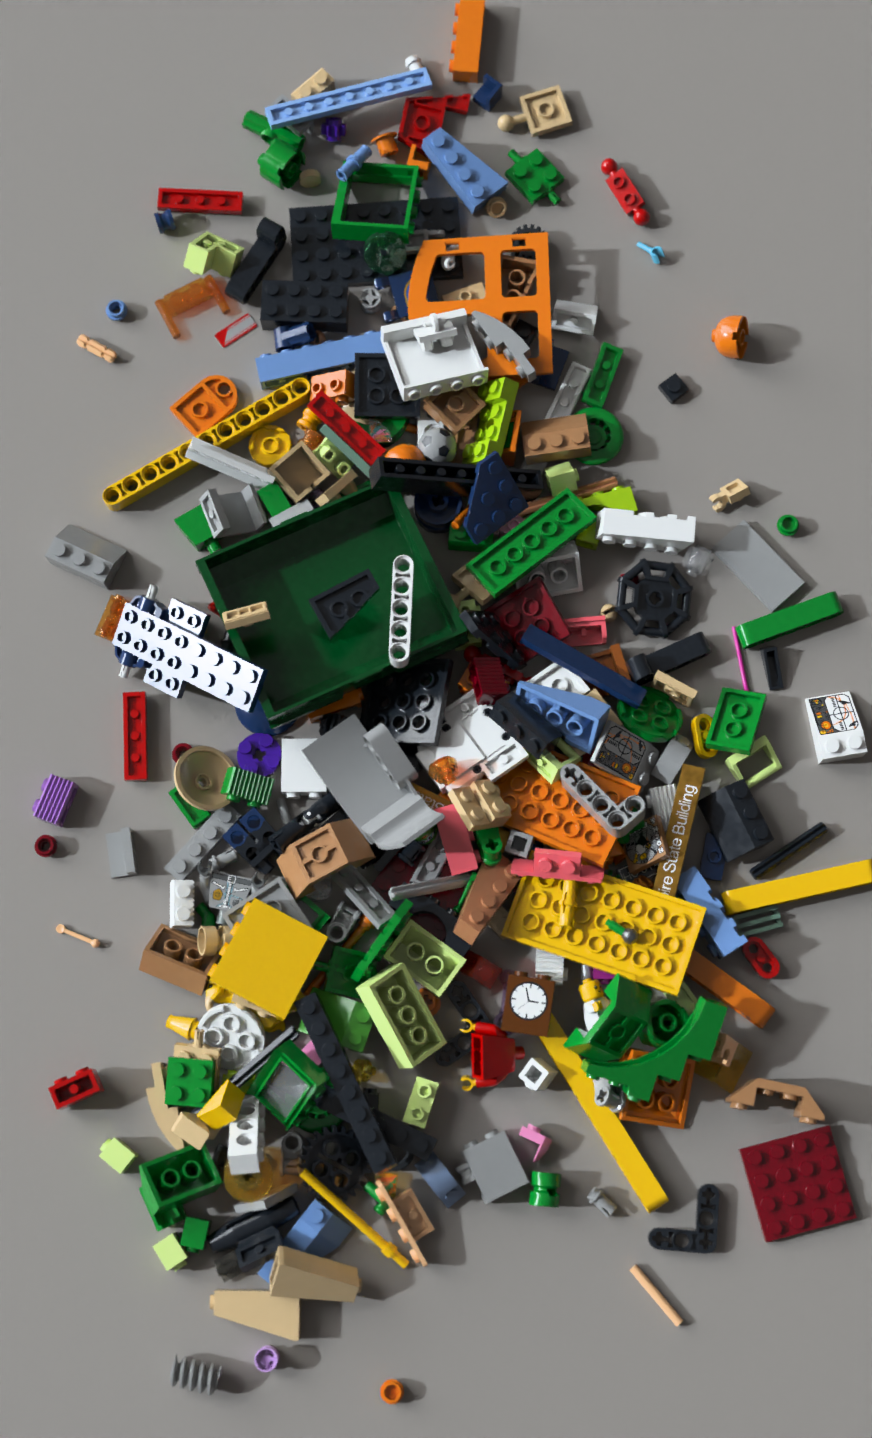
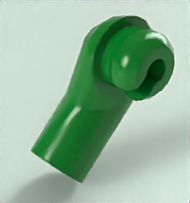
[195,902,216,926]

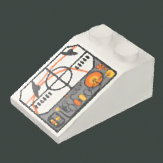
[805,691,868,764]

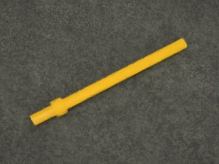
[299,1168,409,1269]

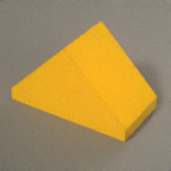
[197,1079,245,1130]

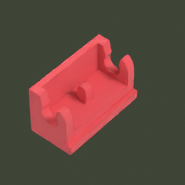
[562,615,607,647]

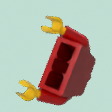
[460,1018,525,1091]

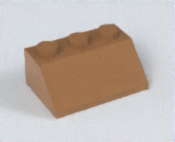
[521,413,591,465]
[139,923,221,996]

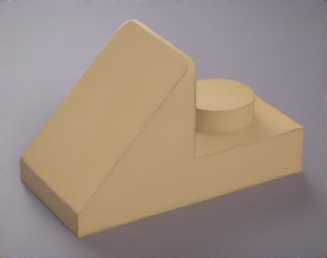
[172,1112,221,1150]

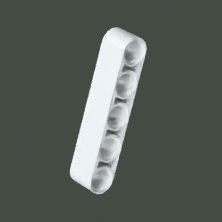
[389,555,414,668]

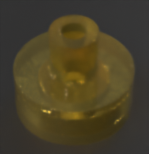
[353,1059,376,1082]

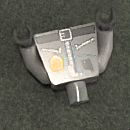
[197,860,268,926]

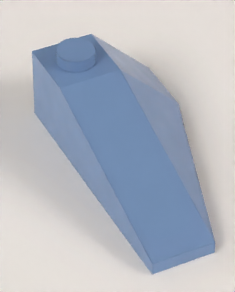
[257,1198,353,1284]

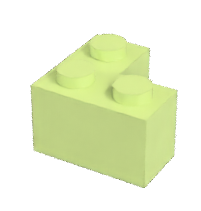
[183,231,245,277]

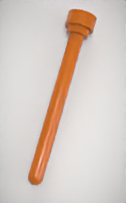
[303,914,375,996]

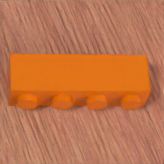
[449,0,485,83]

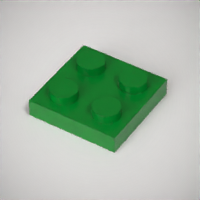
[165,1056,216,1108]

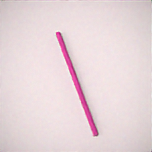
[732,626,749,691]

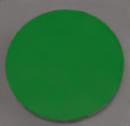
[617,686,683,743]

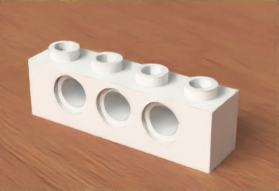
[228,1095,266,1175]

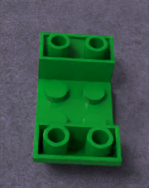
[563,973,652,1062]

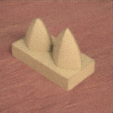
[315,469,358,507]

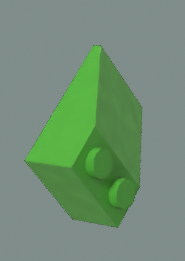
[298,987,373,1054]

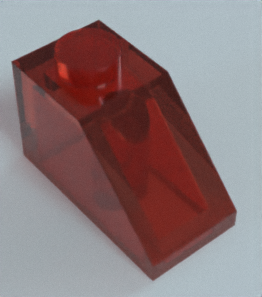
[459,950,502,991]

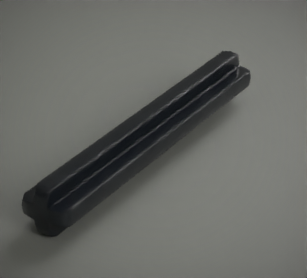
[749,822,828,880]

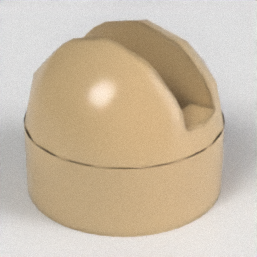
[600,604,618,623]

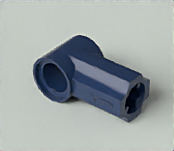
[274,322,317,353]

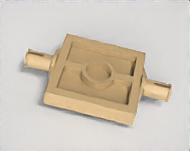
[174,1029,222,1108]

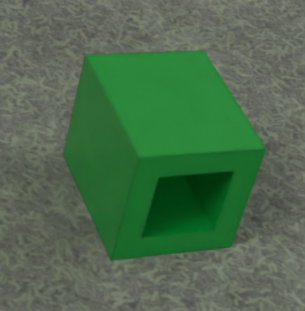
[180,1216,212,1253]

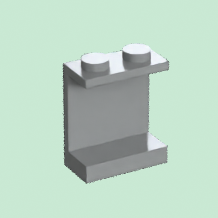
[199,483,267,539]
[460,1129,529,1204]

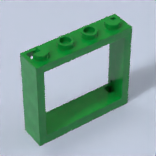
[331,161,423,244]

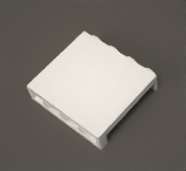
[381,308,489,402]

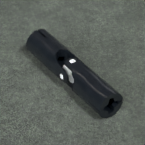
[268,792,342,854]

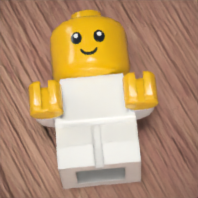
[578,978,611,1032]

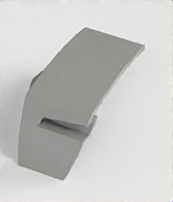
[301,714,445,850]

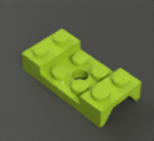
[462,377,519,465]

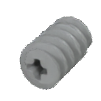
[170,1355,223,1396]

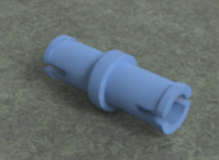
[336,145,372,182]

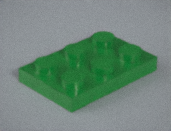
[705,687,767,755]

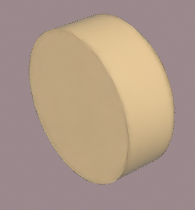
[299,169,321,188]

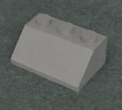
[45,524,128,590]

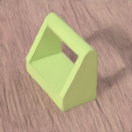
[724,735,782,789]
[524,738,581,784]

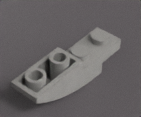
[471,311,536,383]

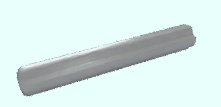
[388,872,471,901]

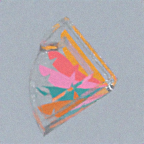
[369,419,392,442]

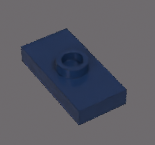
[699,832,725,882]

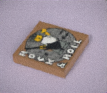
[623,814,671,875]

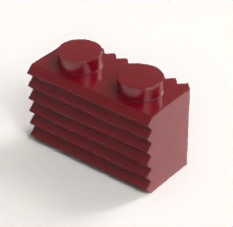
[468,657,510,706]

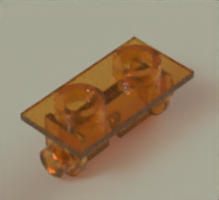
[94,594,130,641]

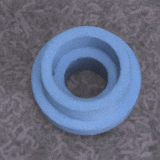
[106,300,128,321]

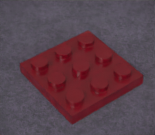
[484,577,572,663]

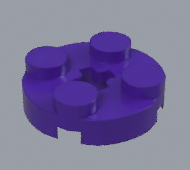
[237,733,282,777]

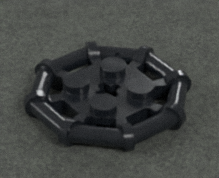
[614,558,694,639]

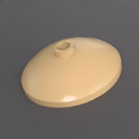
[174,746,235,811]

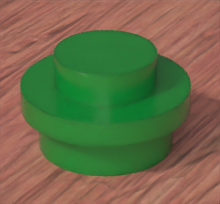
[777,515,799,537]

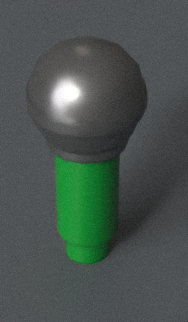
[605,919,638,945]

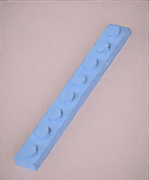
[265,67,432,130]

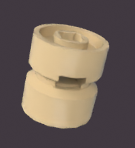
[197,925,233,956]

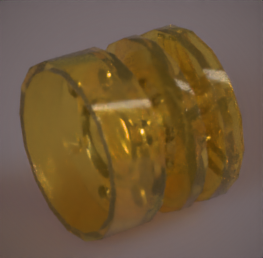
[223,1153,273,1203]

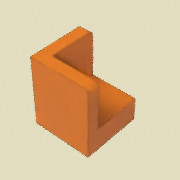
[407,144,432,180]

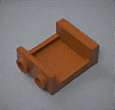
[582,643,631,698]

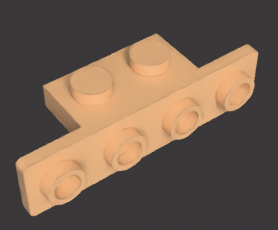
[375,1180,435,1267]

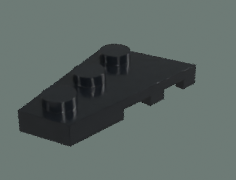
[308,568,380,641]

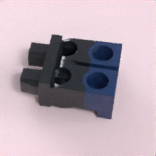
[222,807,283,875]

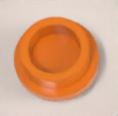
[380,1379,404,1404]

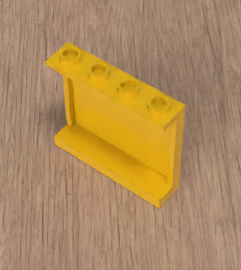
[208,898,328,1021]

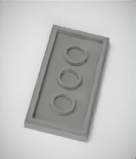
[711,520,805,613]

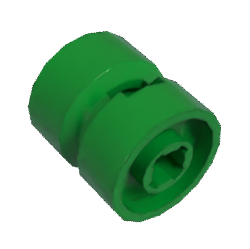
[529,1171,562,1208]

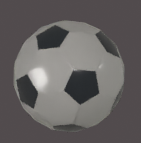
[418,428,457,463]

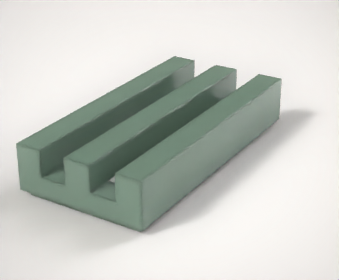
[732,904,783,937]

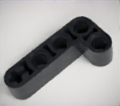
[225,217,286,305]
[625,632,712,686]

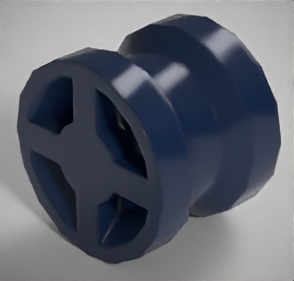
[154,209,176,234]

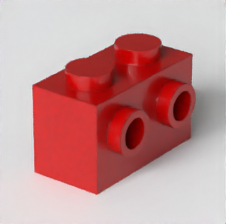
[48,1067,105,1110]

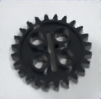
[296,1125,372,1202]

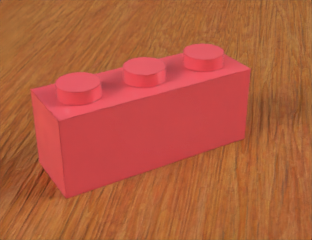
[433,803,482,876]

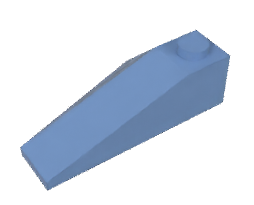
[516,681,610,754]

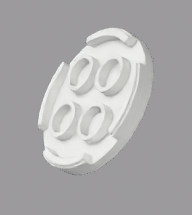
[197,1003,266,1070]

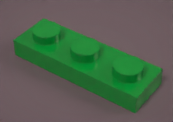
[581,342,624,408]

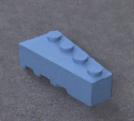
[421,127,509,215]
[676,866,748,960]

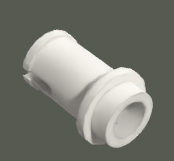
[405,55,423,71]

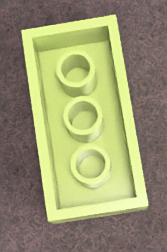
[356,962,447,1069]

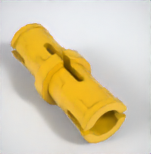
[558,880,578,929]

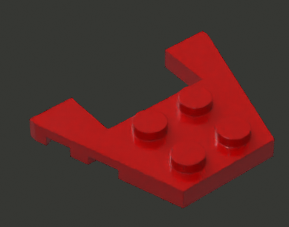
[397,94,471,158]

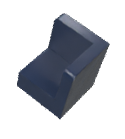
[473,74,502,112]

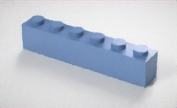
[255,330,385,390]

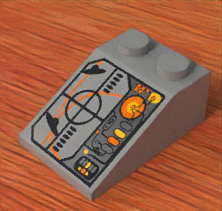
[590,720,660,792]

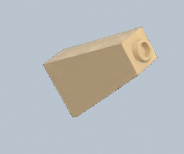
[269,1246,362,1302]
[210,1289,301,1341]

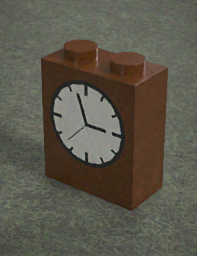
[501,971,556,1037]

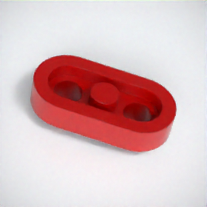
[742,937,780,979]

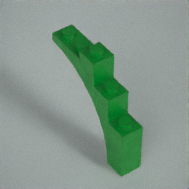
[581,996,728,1103]

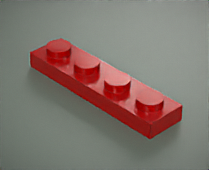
[157,188,244,215]
[307,390,386,466]
[123,691,148,782]

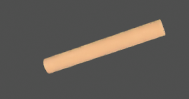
[630,1264,683,1326]

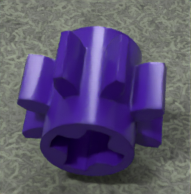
[321,117,346,142]

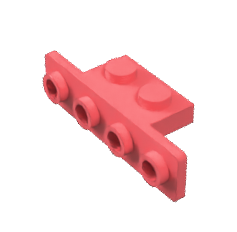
[511,848,605,884]

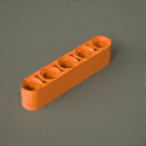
[685,949,776,1029]

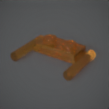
[155,274,231,339]

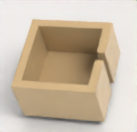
[267,440,331,504]

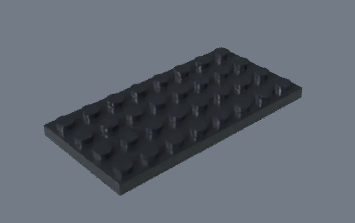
[289,197,463,287]

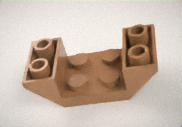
[276,819,376,901]
[725,1078,825,1125]

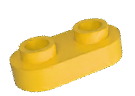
[691,714,718,759]

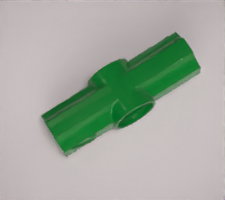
[242,110,306,151]

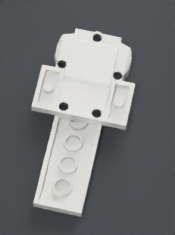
[415,662,590,794]

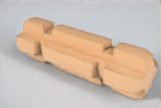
[77,334,117,363]

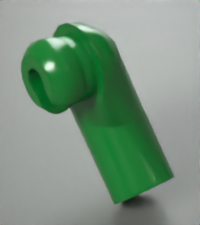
[363,1181,389,1216]

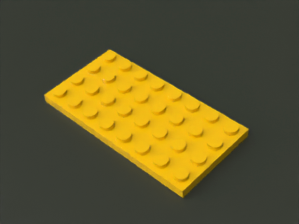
[501,850,707,997]

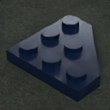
[463,451,529,545]

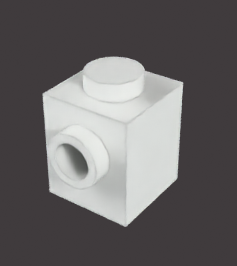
[518,1058,558,1092]

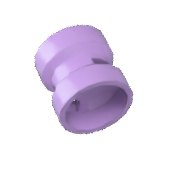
[254,1345,280,1372]

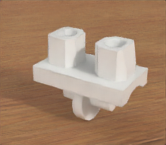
[413,313,458,352]

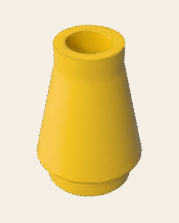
[166,1015,199,1040]

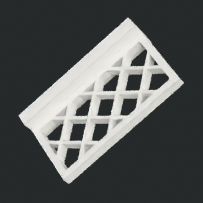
[185,437,275,489]

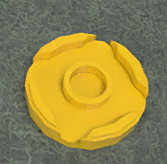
[249,425,292,468]

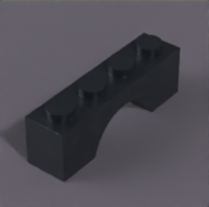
[388,881,478,957]

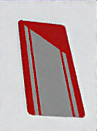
[215,313,257,348]

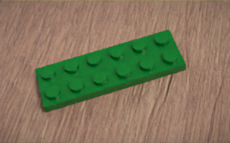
[466,488,597,598]

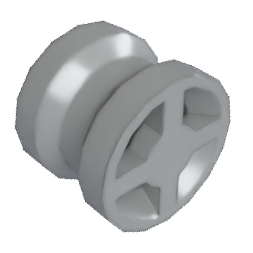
[360,288,382,315]
[455,1162,475,1186]

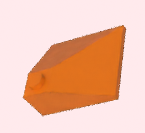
[619,1047,696,1129]

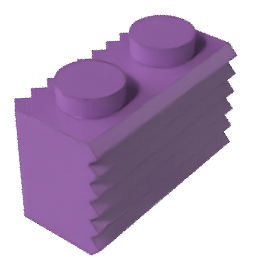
[32,774,79,828]

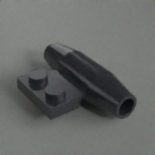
[207,1196,300,1273]

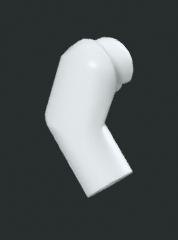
[441,244,459,271]

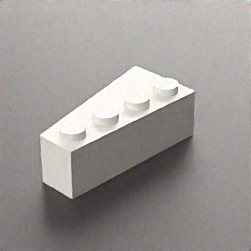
[595,508,696,555]

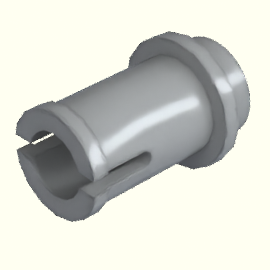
[208,848,239,872]
[587,1187,617,1217]

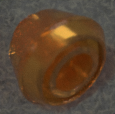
[428,756,458,785]

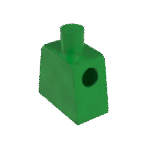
[174,504,224,554]

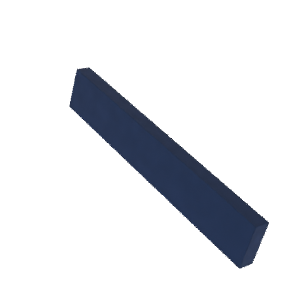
[519,624,647,709]

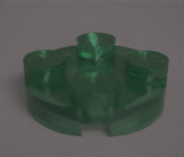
[364,231,407,275]

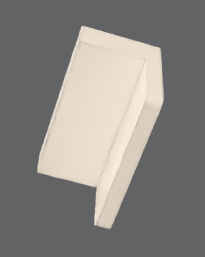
[551,299,598,336]

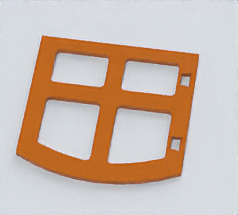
[408,232,553,378]

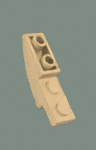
[146,1062,190,1150]

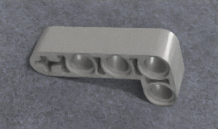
[560,763,646,838]

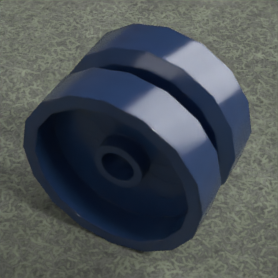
[414,493,462,534]

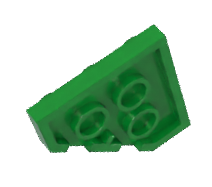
[351,898,413,983]

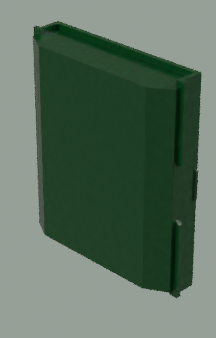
[195,485,469,730]

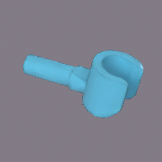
[637,241,665,264]

